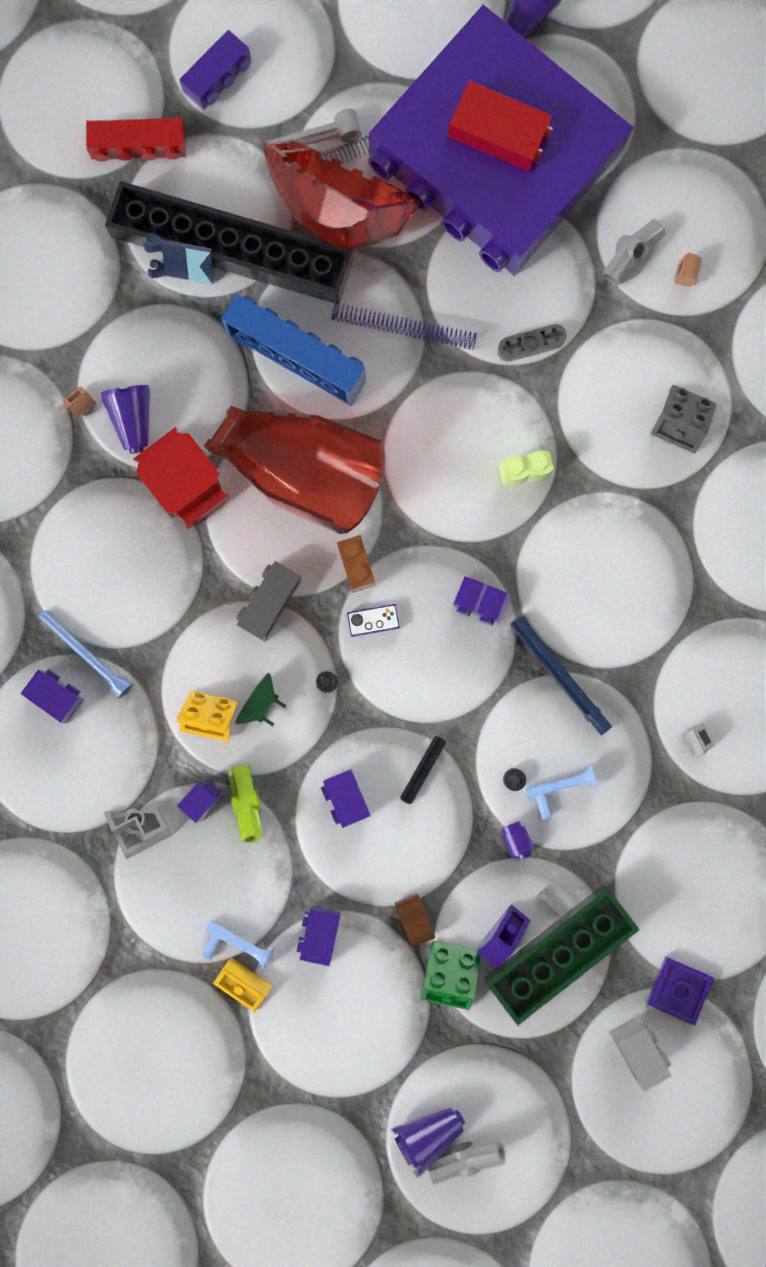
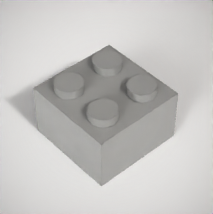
[609,1017,672,1092]

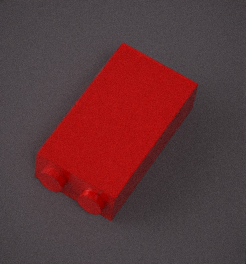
[448,80,553,171]

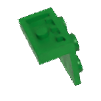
[420,941,481,1010]

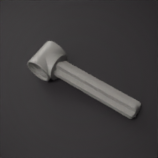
[268,109,362,155]

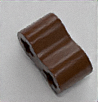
[394,893,436,948]

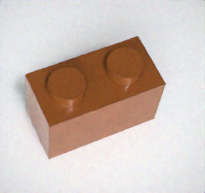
[337,535,375,593]

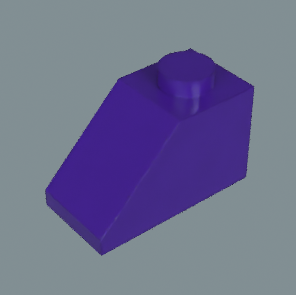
[477,904,531,968]

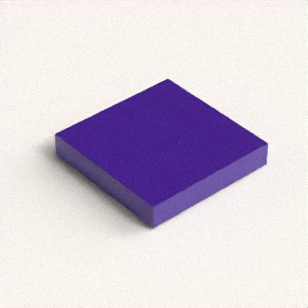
[646,956,714,1026]

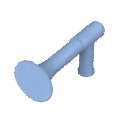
[526,764,598,819]
[202,921,275,971]

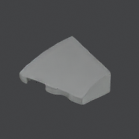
[104,808,172,859]

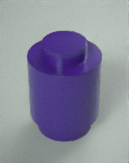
[501,821,535,861]

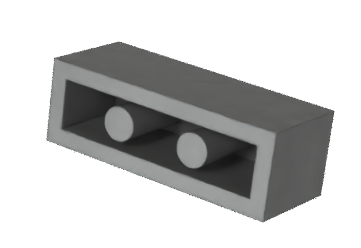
[236,561,302,642]

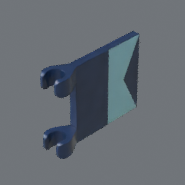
[143,233,214,284]

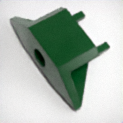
[235,673,287,727]

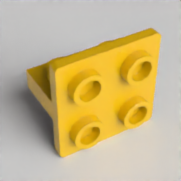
[177,691,238,742]

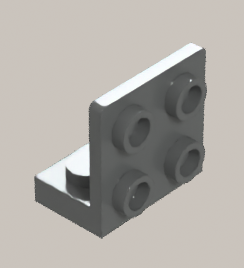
[651,385,717,454]

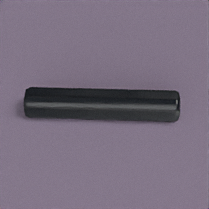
[400,736,446,805]

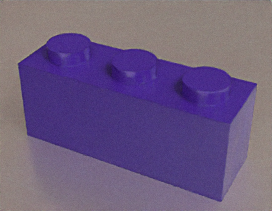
[179,29,252,110]

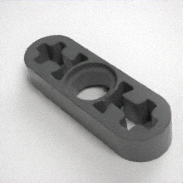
[497,324,567,362]

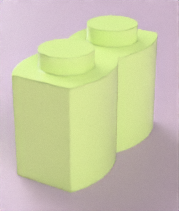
[499,451,554,487]

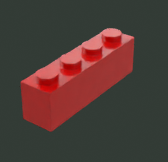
[86,118,186,162]

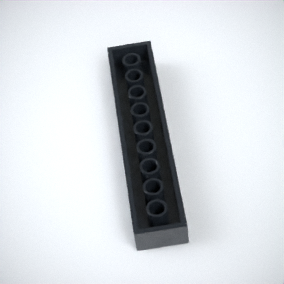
[105,181,354,304]

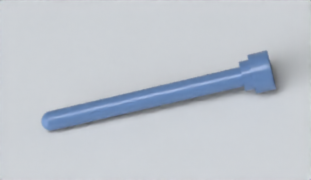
[39,611,133,699]

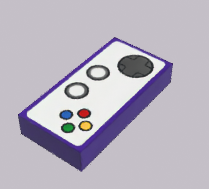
[347,604,400,637]

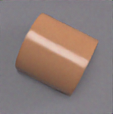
[674,252,702,286]
[63,386,96,419]

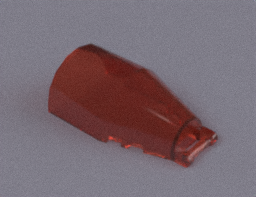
[204,406,385,534]

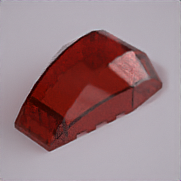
[263,140,421,249]

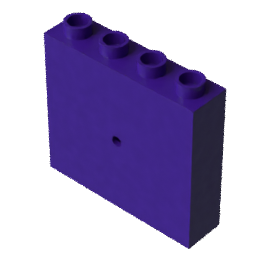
[368,4,634,276]

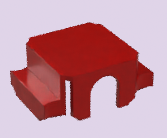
[133,427,230,530]

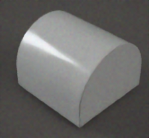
[681,723,714,757]

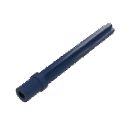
[510,617,612,735]

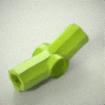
[227,765,264,843]

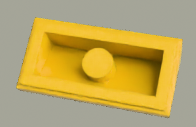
[213,958,272,1012]

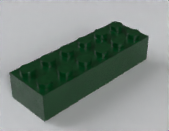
[484,885,640,1026]

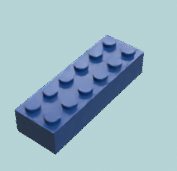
[221,294,366,406]

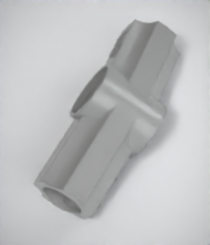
[602,219,666,286]
[428,1139,506,1185]

